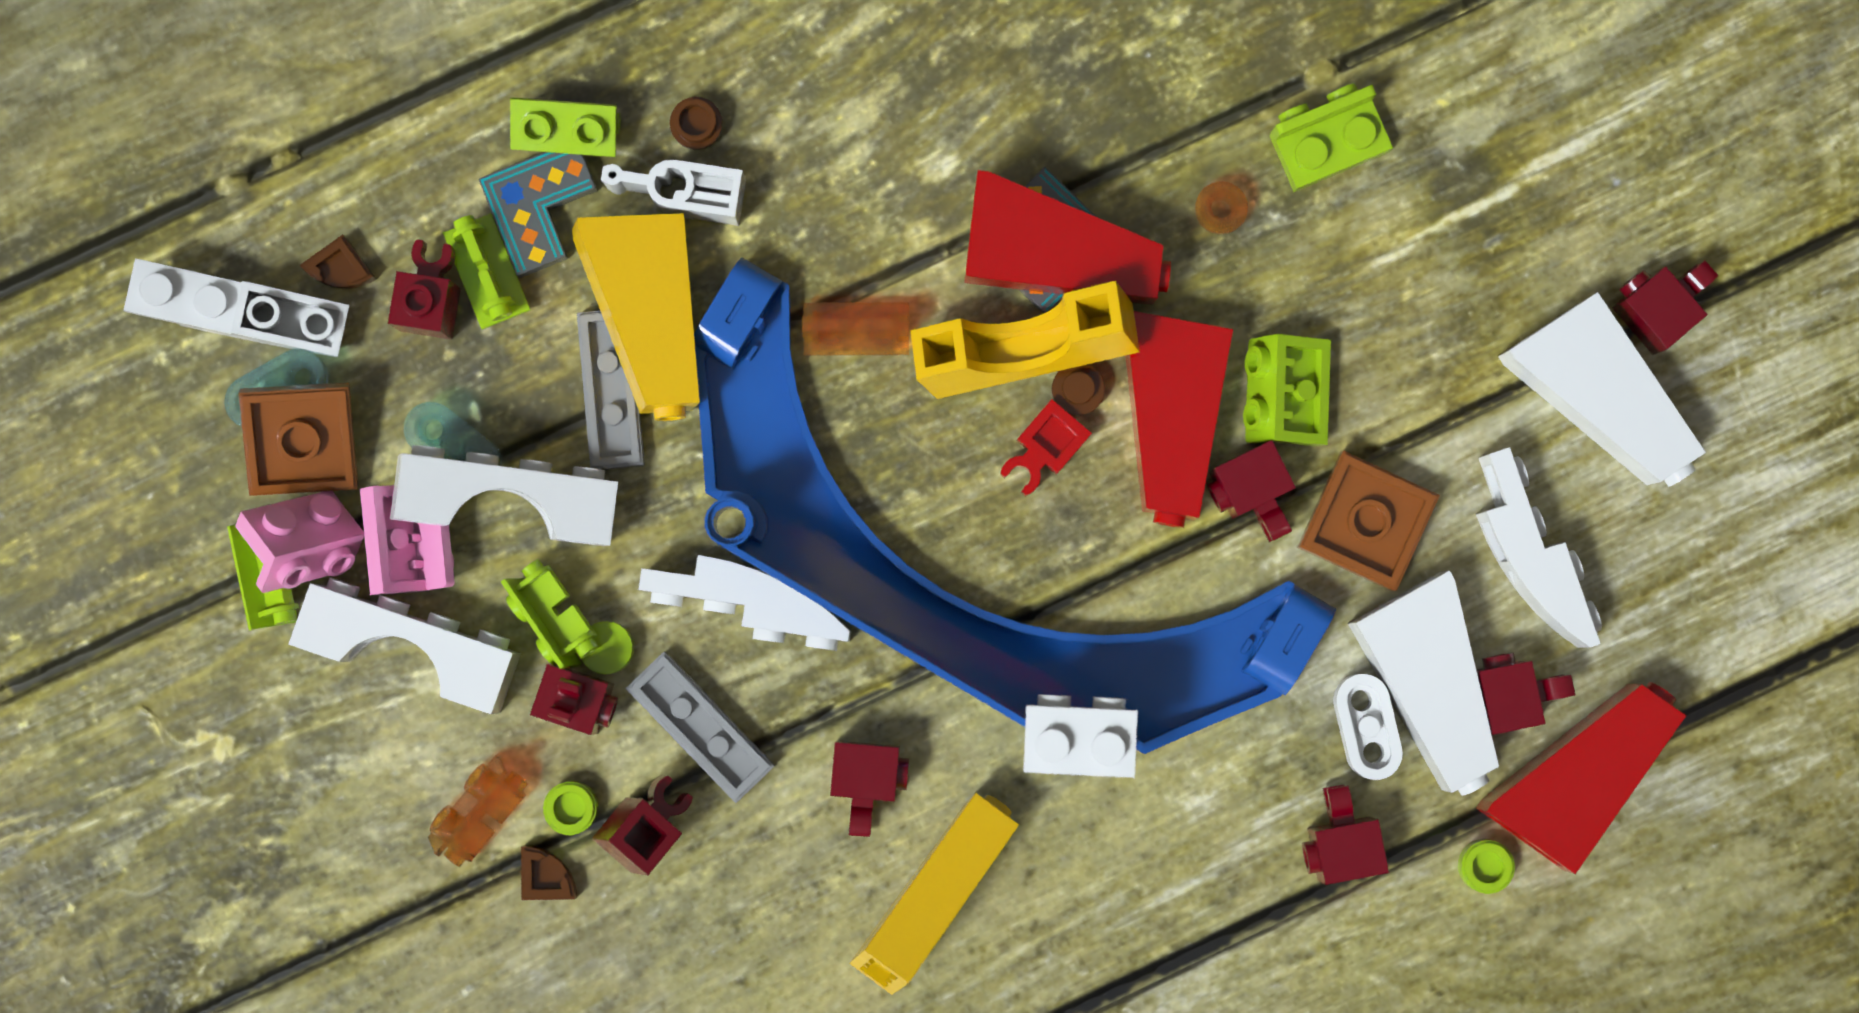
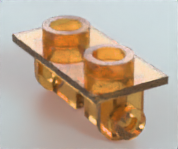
[802,302,909,356]
[428,755,529,867]

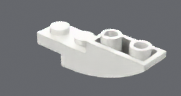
[124,258,349,357]
[1476,447,1602,648]
[638,555,851,651]

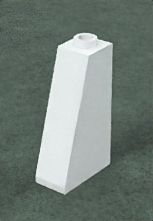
[1498,292,1706,487]
[1348,571,1499,796]

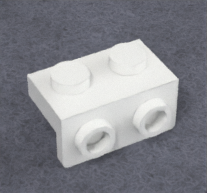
[1024,695,1137,778]

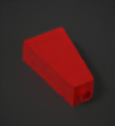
[964,170,1171,305]
[1125,311,1233,528]
[1476,682,1686,874]

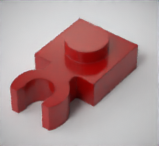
[1000,399,1092,497]

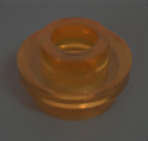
[1195,181,1248,235]

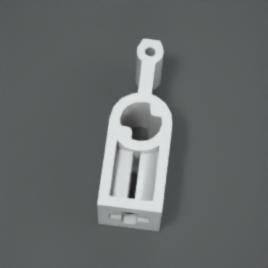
[601,160,746,226]

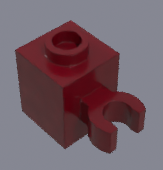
[387,239,461,340]
[1612,260,1719,355]
[1207,440,1296,542]
[1476,652,1576,735]
[530,664,618,735]
[830,741,909,837]
[592,775,693,876]
[1302,784,1389,885]

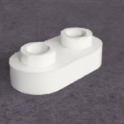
[1333,674,1402,780]

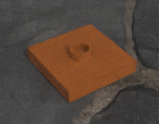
[239,382,359,496]
[1297,451,1440,592]

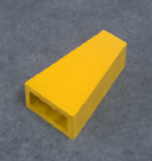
[572,213,700,421]
[849,793,1019,995]

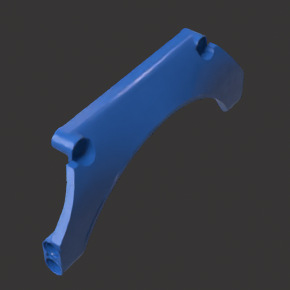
[694,258,1336,754]

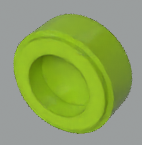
[582,621,634,674]
[543,781,599,835]
[1458,839,1515,894]

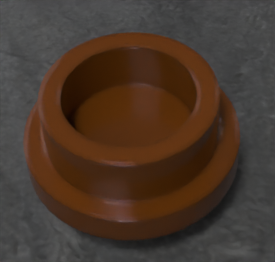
[670,97,723,150]
[1052,364,1105,416]

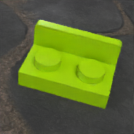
[1269,83,1393,192]
[1243,334,1331,446]

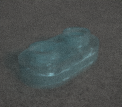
[224,349,329,426]
[403,402,502,466]

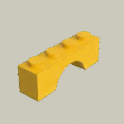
[910,281,1140,399]

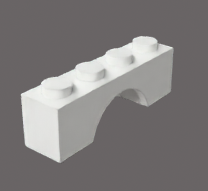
[390,445,618,546]
[289,578,521,714]

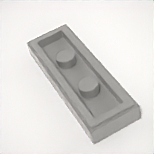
[577,311,645,470]
[625,651,775,803]

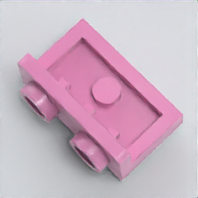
[360,485,455,595]
[235,491,364,593]

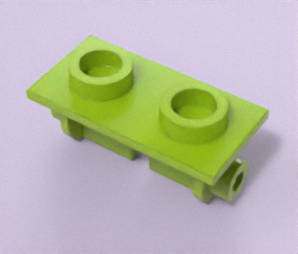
[510,97,621,157]
[443,213,531,330]
[227,525,299,630]
[501,560,599,669]

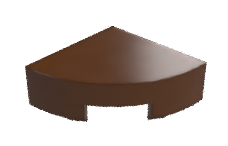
[300,234,376,289]
[521,845,577,900]

